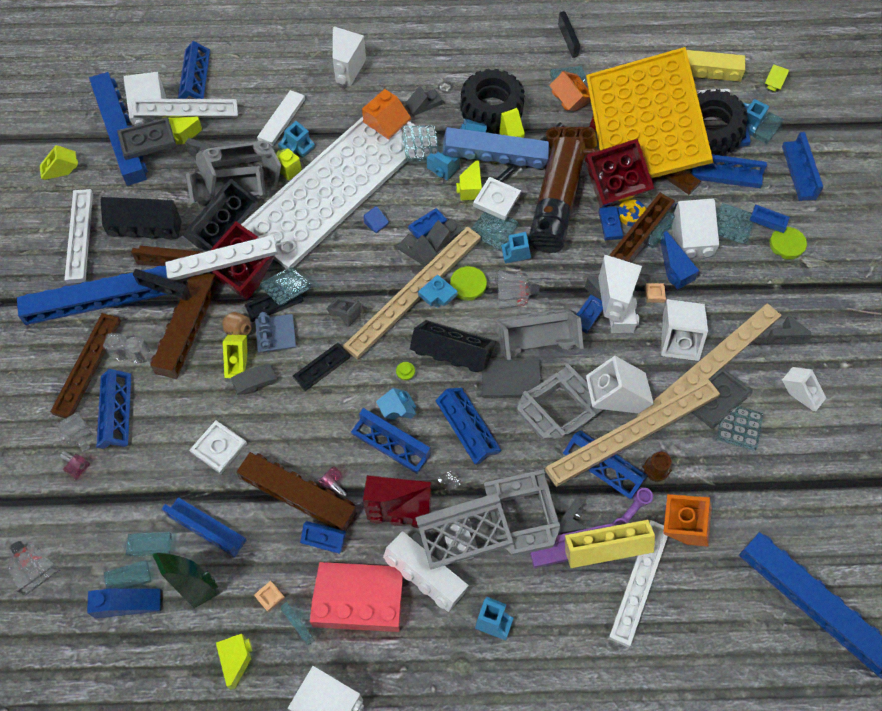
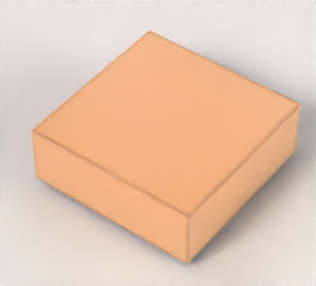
[645,283,666,303]
[254,581,285,612]

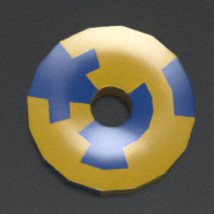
[618,199,646,226]

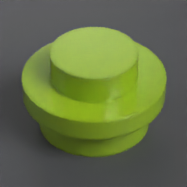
[396,362,415,381]

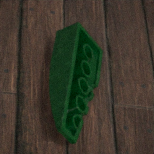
[153,552,218,608]

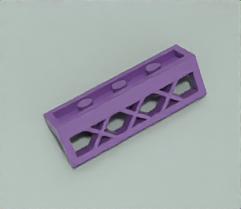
[530,523,613,568]

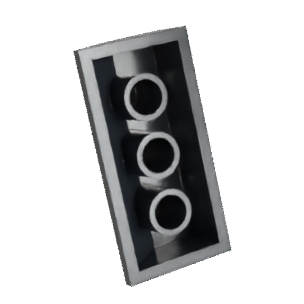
[183,178,259,251]
[100,197,182,239]
[409,320,496,372]

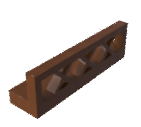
[131,245,203,266]

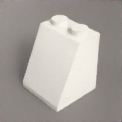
[333,27,366,87]
[124,72,166,126]
[671,199,719,258]
[598,255,642,323]
[661,299,708,361]
[586,356,654,414]
[288,666,364,711]

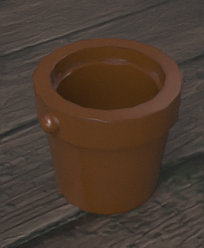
[642,451,672,482]

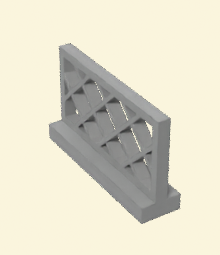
[416,493,514,570]

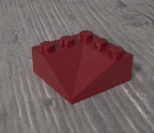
[584,138,654,208]
[209,221,275,300]
[363,475,431,528]

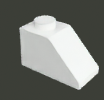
[782,367,826,411]

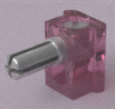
[60,452,90,480]
[319,466,347,499]

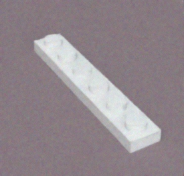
[132,99,238,118]
[65,189,93,284]
[165,235,278,281]
[608,520,668,648]

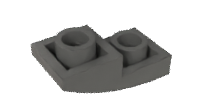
[231,364,277,395]

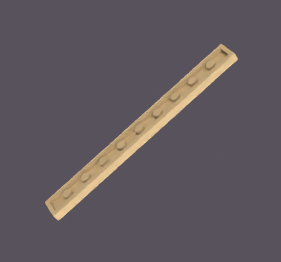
[343,227,481,360]
[637,303,782,417]
[545,379,720,487]

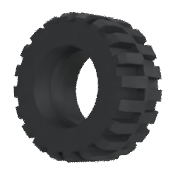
[460,69,525,134]
[697,89,748,156]

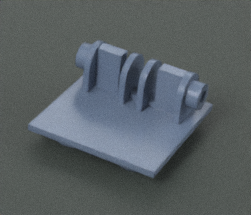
[255,312,296,353]

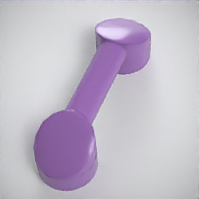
[612,488,653,526]

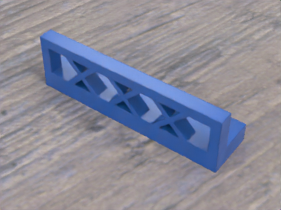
[178,41,210,99]
[782,132,823,201]
[691,155,767,188]
[96,369,131,449]
[436,387,502,464]
[351,408,430,474]
[563,430,647,499]
[162,497,247,558]

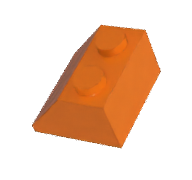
[549,71,591,111]
[362,89,411,139]
[663,494,712,547]

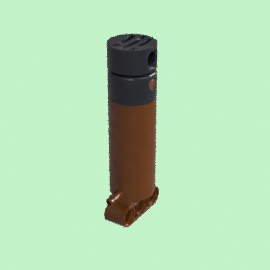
[528,127,599,253]

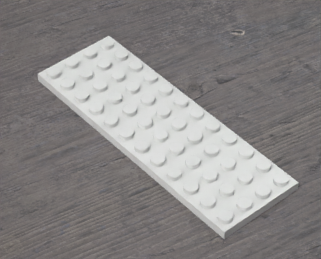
[241,117,430,271]

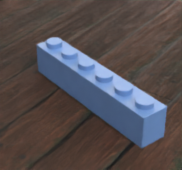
[443,127,549,168]

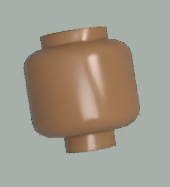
[222,312,251,335]

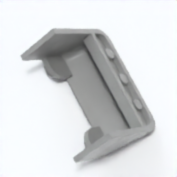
[196,141,281,195]
[186,165,265,205]
[495,309,584,360]

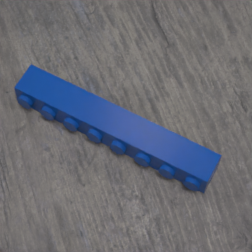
[89,72,148,186]
[17,266,168,325]
[739,532,882,679]

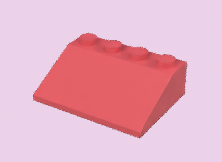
[310,562,403,632]

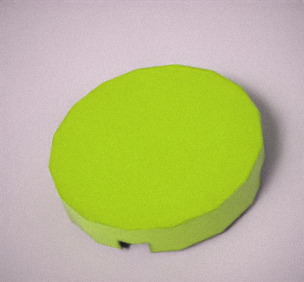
[769,227,807,260]
[450,266,487,301]

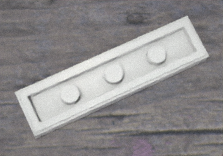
[257,90,305,146]

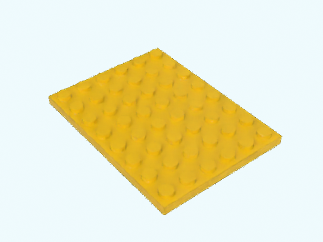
[586,47,713,178]

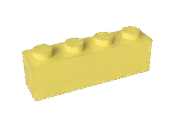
[687,50,745,82]
[565,520,655,568]

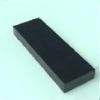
[558,11,580,58]
[133,269,191,301]
[245,285,304,322]
[293,343,350,391]

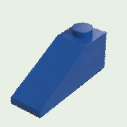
[660,231,699,290]
[87,588,161,619]

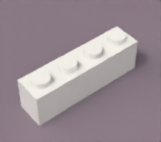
[383,531,469,612]

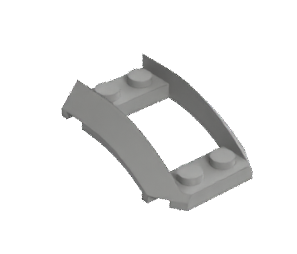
[517,364,604,440]
[484,469,560,556]

